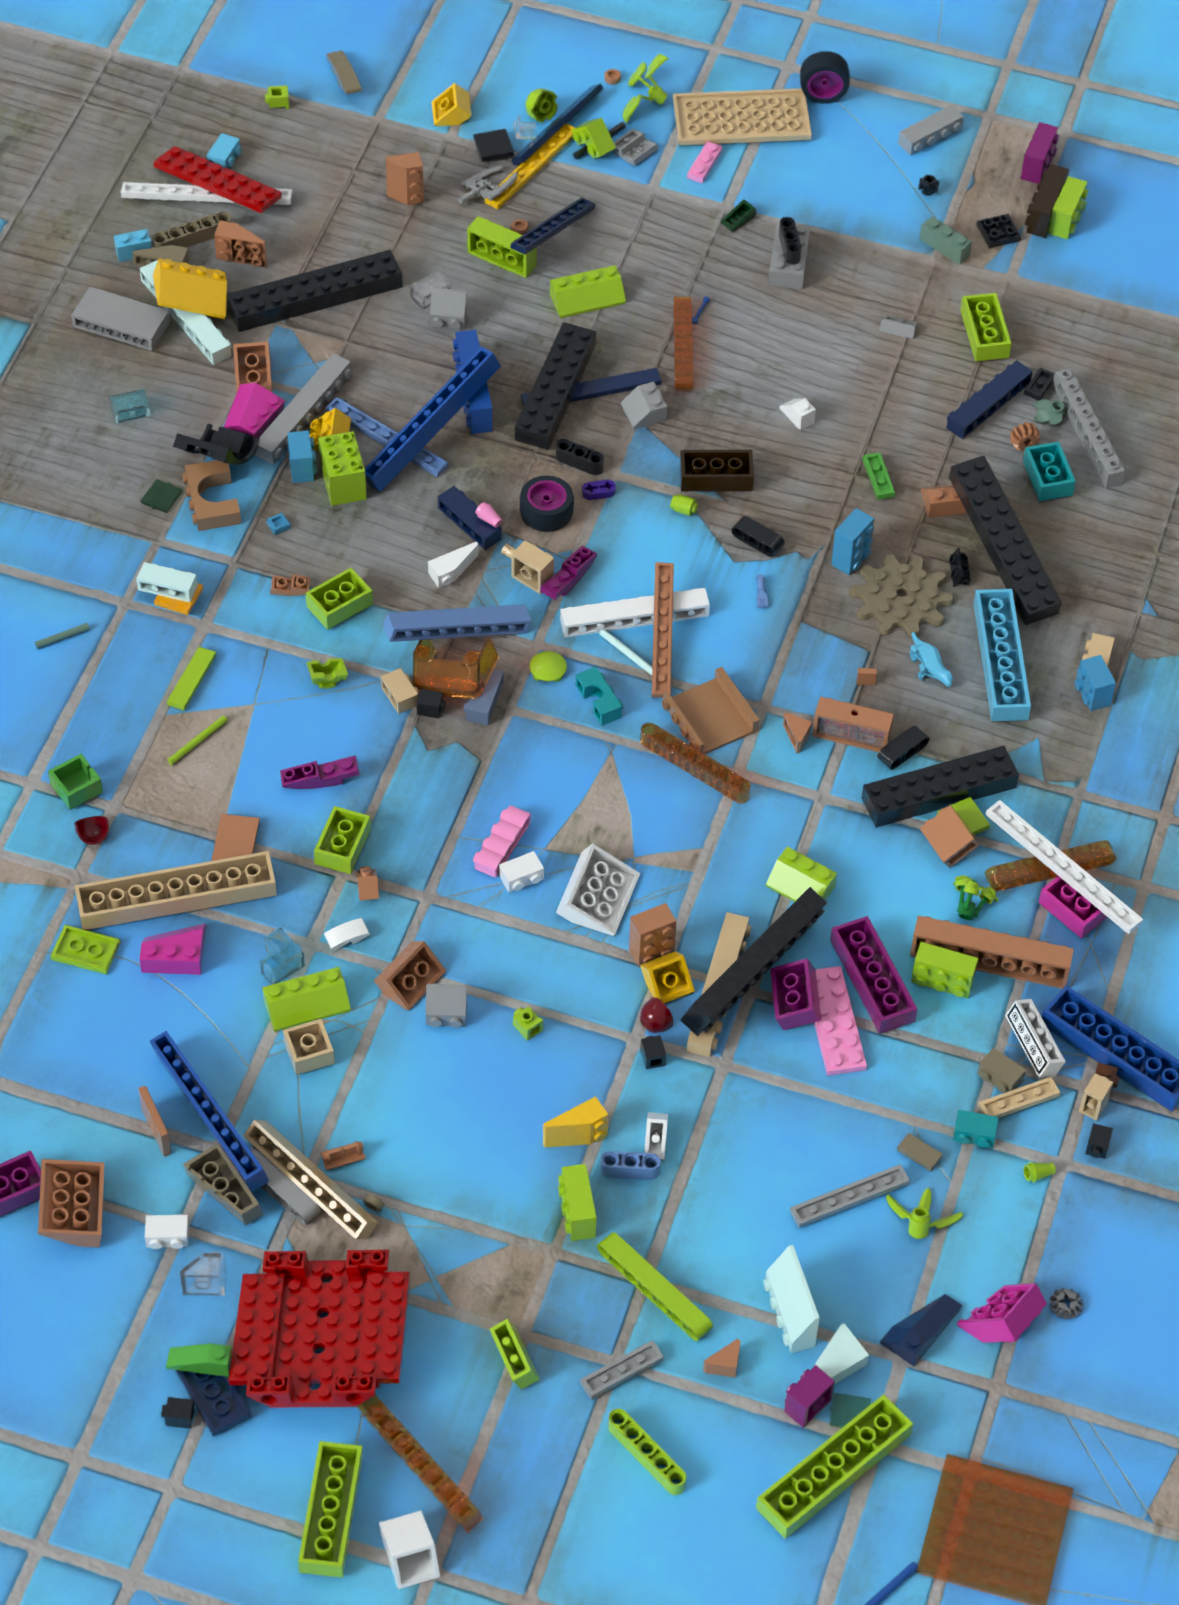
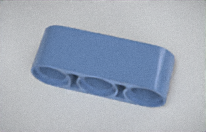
[600,1151,660,1180]

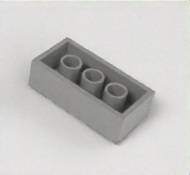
[768,222,811,289]

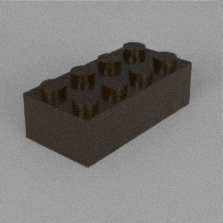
[1025,164,1070,238]
[680,450,754,491]

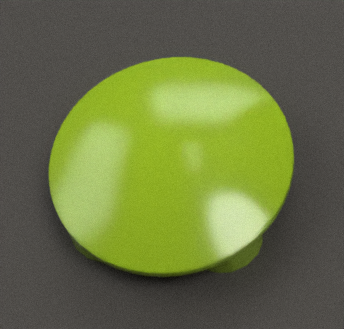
[529,651,567,682]

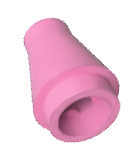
[475,502,503,528]

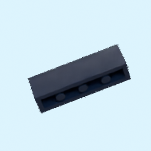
[438,486,502,550]

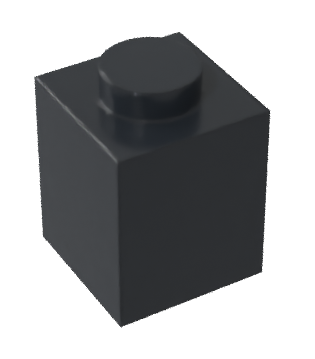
[417,689,446,718]
[640,1035,666,1070]
[1085,1123,1113,1159]
[161,1397,195,1429]

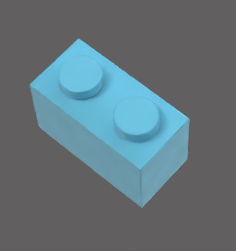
[207,133,242,169]
[113,229,152,262]

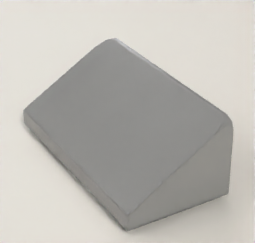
[880,315,918,339]

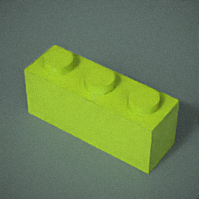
[489,1319,540,1390]

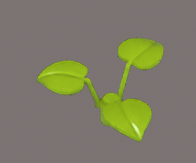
[622,54,669,124]

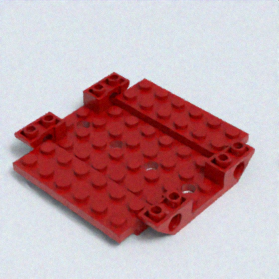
[229,1250,410,1408]

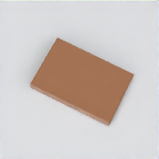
[211,814,260,861]
[138,1086,171,1157]

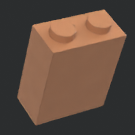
[920,805,981,868]

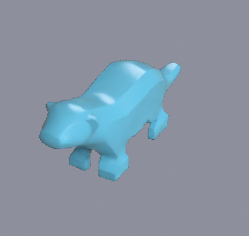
[910,632,953,687]

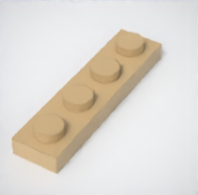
[978,1077,1060,1118]

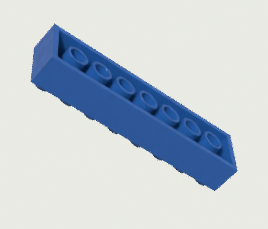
[1042,985,1179,1112]

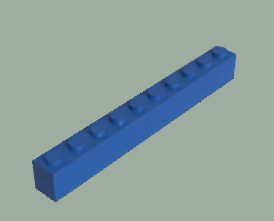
[364,346,501,492]
[149,1030,269,1192]

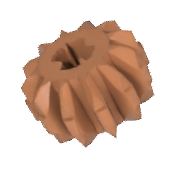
[1010,421,1041,452]

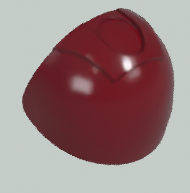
[74,816,109,845]
[640,997,673,1033]

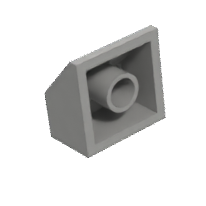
[430,287,467,330]
[621,382,667,430]
[426,984,467,1027]

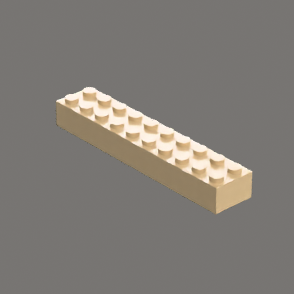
[75,851,277,930]

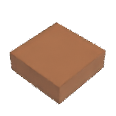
[856,668,877,685]

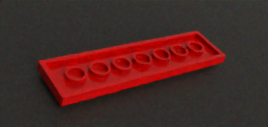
[153,146,282,214]

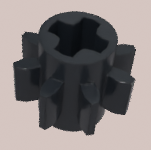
[918,175,939,196]

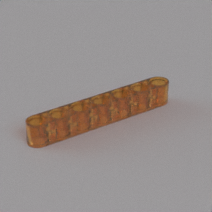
[674,296,693,390]
[640,723,751,803]
[985,840,1116,892]

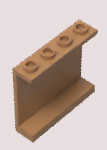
[661,667,760,756]

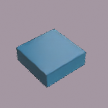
[266,513,291,535]

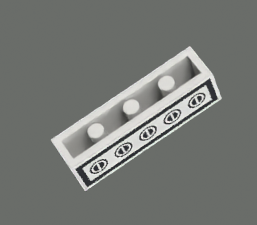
[1005,999,1066,1078]

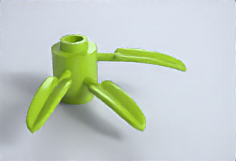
[886,1188,963,1239]

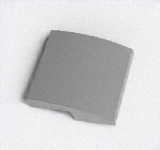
[612,129,658,166]

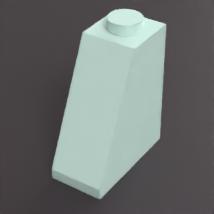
[815,1323,869,1385]

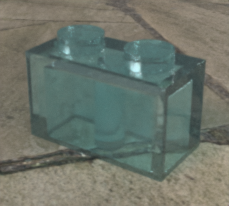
[109,389,151,424]

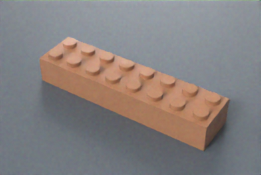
[910,915,1074,989]

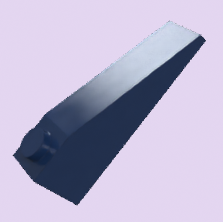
[880,1294,962,1367]

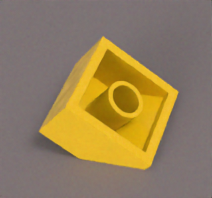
[432,83,471,126]
[640,951,695,1003]

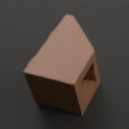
[356,866,379,901]

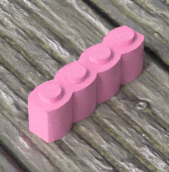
[473,805,531,878]

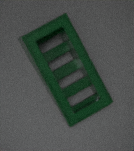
[720,199,757,232]

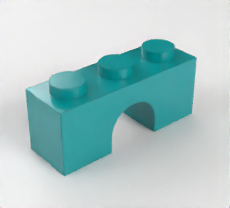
[576,666,623,726]

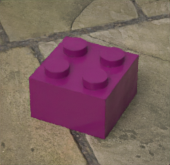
[784,1365,835,1428]

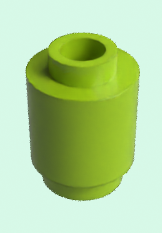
[670,494,698,516]

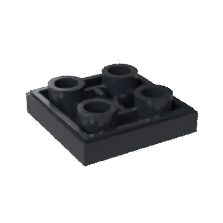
[473,129,514,162]
[977,214,1021,248]

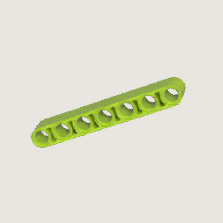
[597,1232,713,1341]

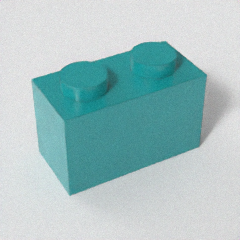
[953,1109,999,1148]

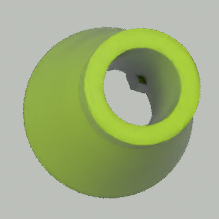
[1023,1162,1056,1182]

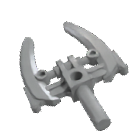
[458,165,518,204]

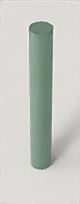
[35,623,90,649]

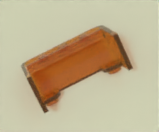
[413,637,499,699]

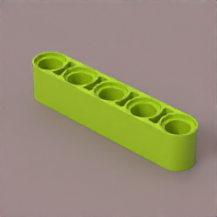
[608,1408,686,1495]

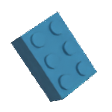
[831,508,875,575]

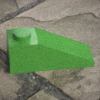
[166,1343,232,1377]

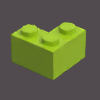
[571,117,616,158]

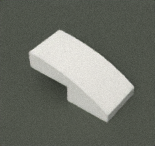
[324,918,370,951]

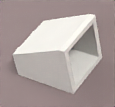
[379,1511,440,1589]

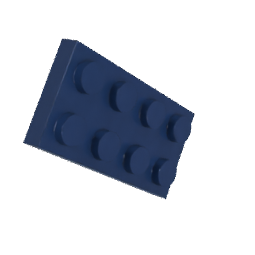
[175,1370,251,1437]

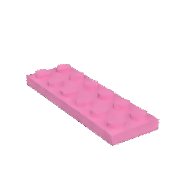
[814,966,867,1076]

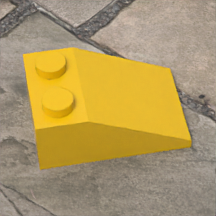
[543,1096,609,1147]

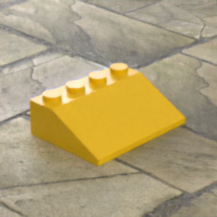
[153,258,227,319]

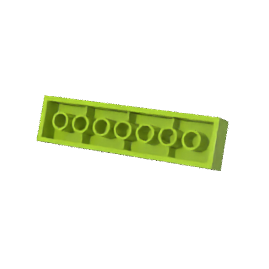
[756,1394,913,1539]

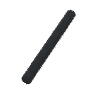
[573,122,626,159]

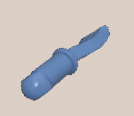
[756,574,768,608]

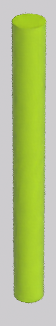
[167,715,228,765]

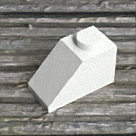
[779,398,816,430]
[644,1112,668,1160]

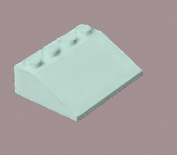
[763,1245,819,1353]

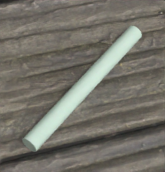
[599,629,652,676]

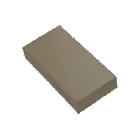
[897,1133,943,1171]

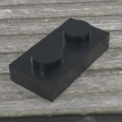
[1024,367,1054,401]

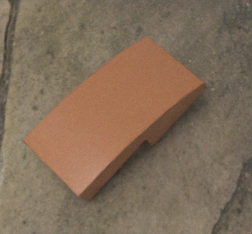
[270,574,310,596]

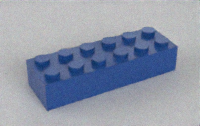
[452,330,492,434]

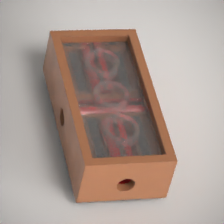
[812,696,894,753]

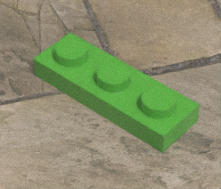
[863,452,895,500]

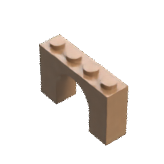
[182,460,241,531]

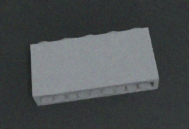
[72,287,170,351]

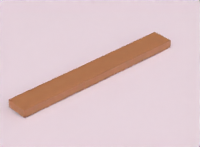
[651,562,674,698]

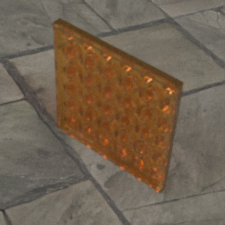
[916,1454,1073,1605]

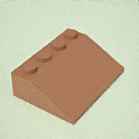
[38,1159,104,1248]

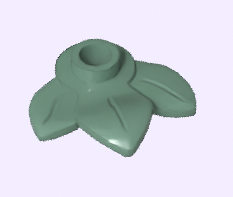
[1033,400,1066,426]

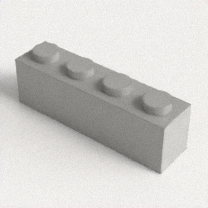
[898,105,964,155]

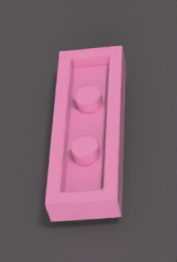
[687,142,723,183]

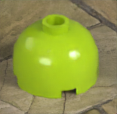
[525,88,558,123]

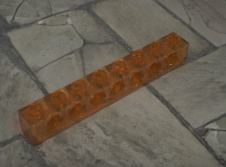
[356,1395,484,1533]

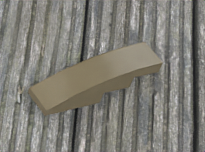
[326,50,362,95]

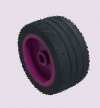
[800,51,850,104]
[520,475,574,532]

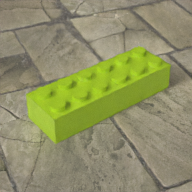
[298,1441,363,1578]

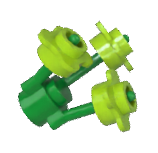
[953,875,999,920]

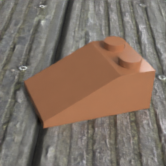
[233,341,272,392]

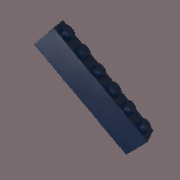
[946,360,1033,439]

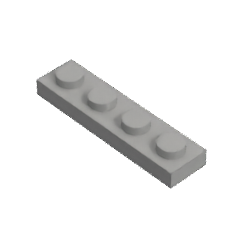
[580,1340,664,1400]

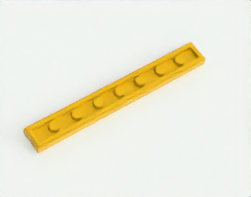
[485,123,575,210]

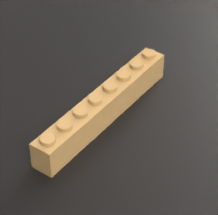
[687,912,752,1057]
[243,1120,379,1239]

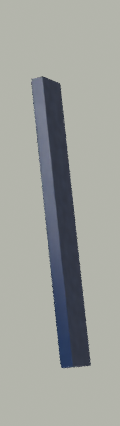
[511,83,604,165]
[510,197,596,255]
[521,368,661,406]

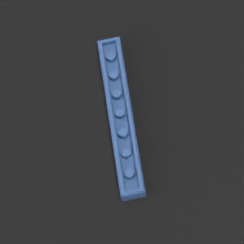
[326,397,448,477]

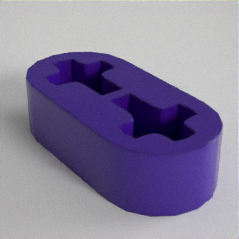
[582,480,616,500]

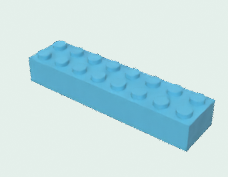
[973,589,1031,721]

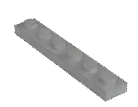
[790,1164,910,1228]

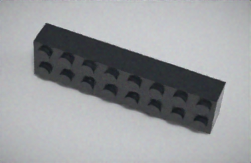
[515,322,596,450]
[861,746,1019,828]

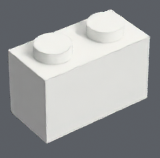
[499,851,544,893]
[145,1215,189,1249]

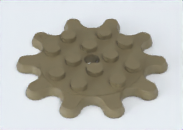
[849,554,954,637]

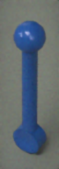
[691,296,710,324]

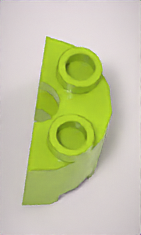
[307,658,348,689]

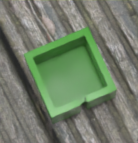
[48,754,103,810]

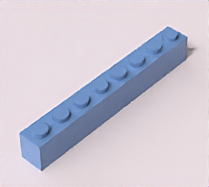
[383,604,532,642]

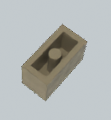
[977,1048,1026,1093]

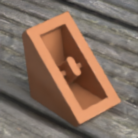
[783,713,812,753]
[703,1339,741,1378]

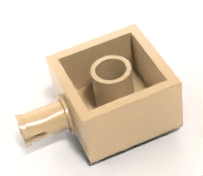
[501,540,554,594]

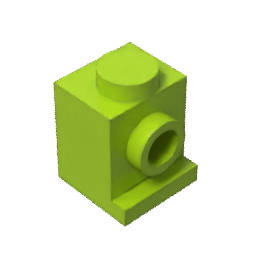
[265,85,289,109]
[513,1006,543,1041]

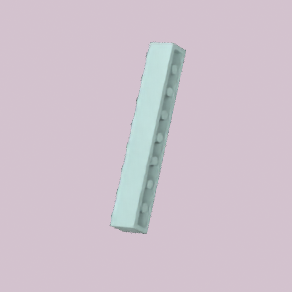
[140,260,232,365]

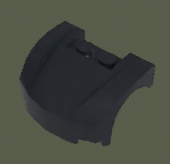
[173,424,260,465]

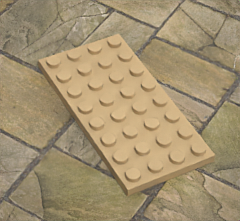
[673,88,812,145]

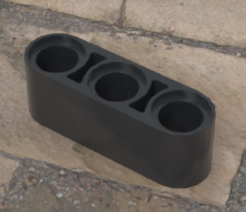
[779,217,802,265]
[556,439,604,475]
[731,516,785,557]
[877,725,930,770]

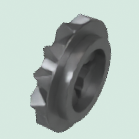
[1050,1287,1083,1319]

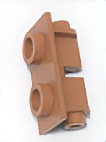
[320,1141,366,1170]

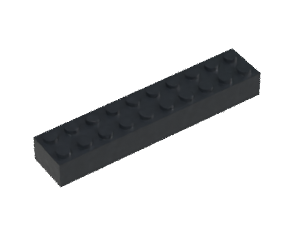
[227,250,403,332]
[949,455,1062,625]
[680,887,827,1037]

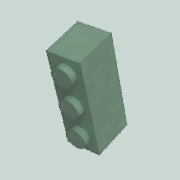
[920,216,972,265]

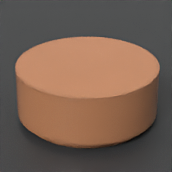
[604,69,621,85]
[511,219,528,235]

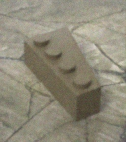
[183,1143,263,1226]

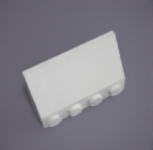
[556,843,640,936]

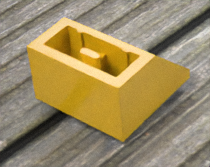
[310,407,351,452]

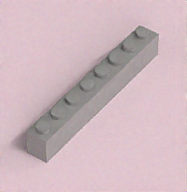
[255,353,352,464]

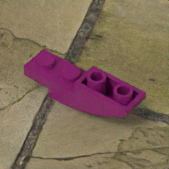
[540,546,597,600]
[280,756,360,789]

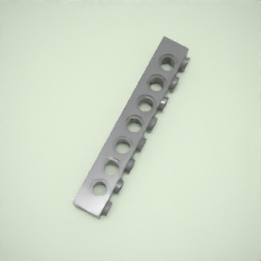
[1052,368,1125,488]

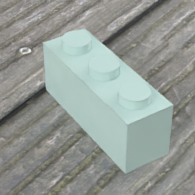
[136,562,198,603]

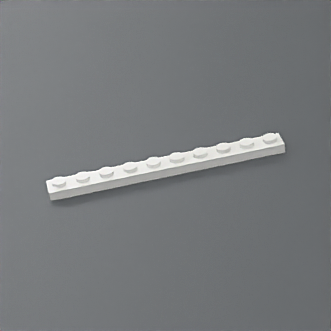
[121,182,292,205]
[986,800,1143,934]

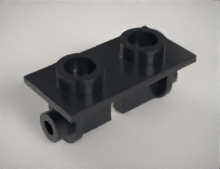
[949,547,971,587]

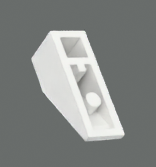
[428,541,478,588]

